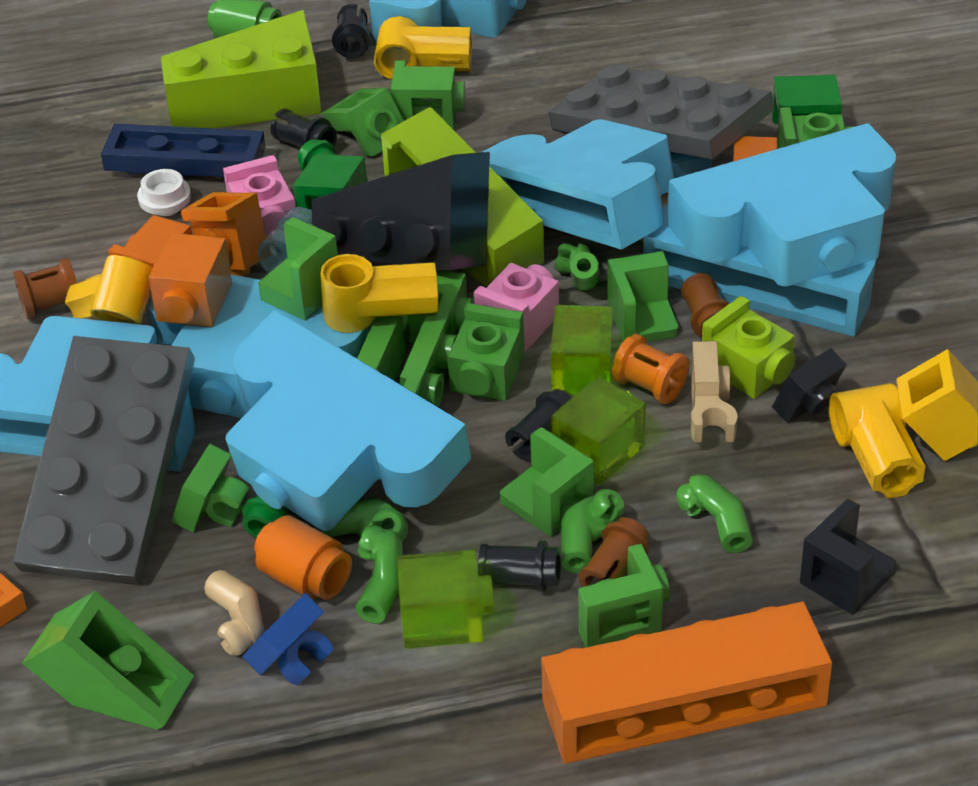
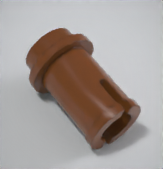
[681,273,730,338]
[578,517,650,587]

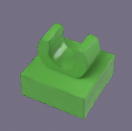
[171,444,249,533]

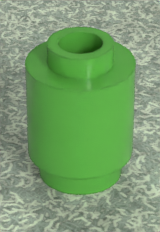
[208,0,282,38]

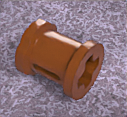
[13,258,77,320]

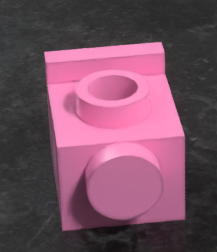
[223,155,297,241]
[474,263,559,353]

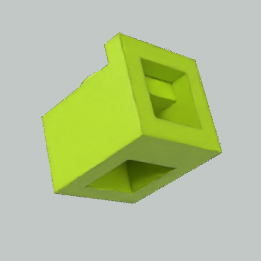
[702,296,796,399]

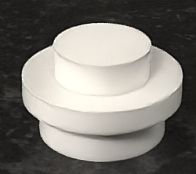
[137,169,191,217]

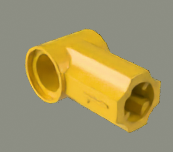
[373,16,472,80]
[320,254,438,333]
[65,255,152,325]
[829,383,926,499]

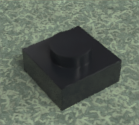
[772,348,847,424]

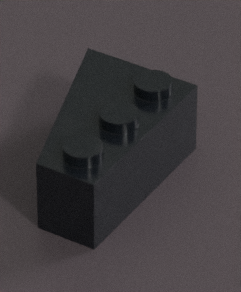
[312,152,490,271]

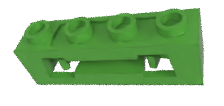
[357,270,474,407]

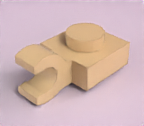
[690,341,738,442]

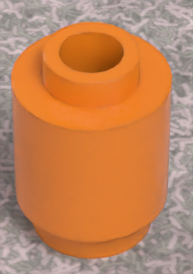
[254,515,352,600]

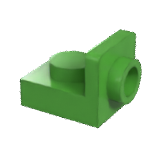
[321,88,404,156]
[578,544,670,647]

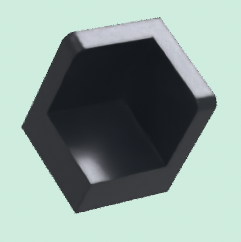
[800,498,896,615]

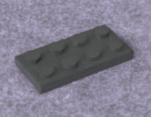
[548,64,775,160]
[12,336,195,585]

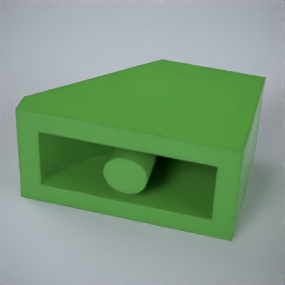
[22,591,194,730]

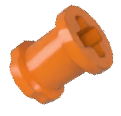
[611,333,690,405]

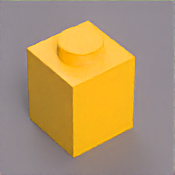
[896,349,978,462]

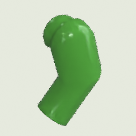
[555,243,600,290]
[676,474,753,553]
[561,489,625,573]
[323,498,408,542]
[355,525,403,624]

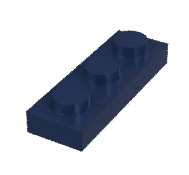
[101,124,266,177]

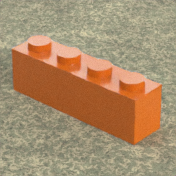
[541,601,832,764]

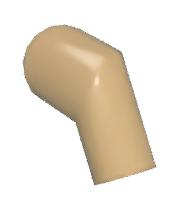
[204,570,265,656]

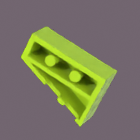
[160,10,321,129]
[381,107,544,287]

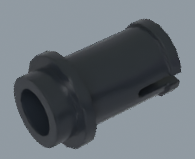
[332,4,370,58]
[270,108,337,147]
[505,389,579,462]
[478,540,561,592]

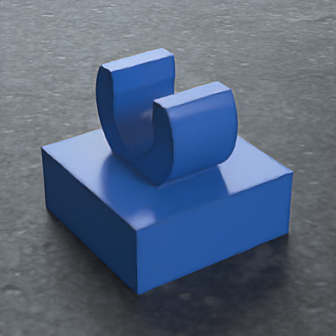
[242,593,333,685]

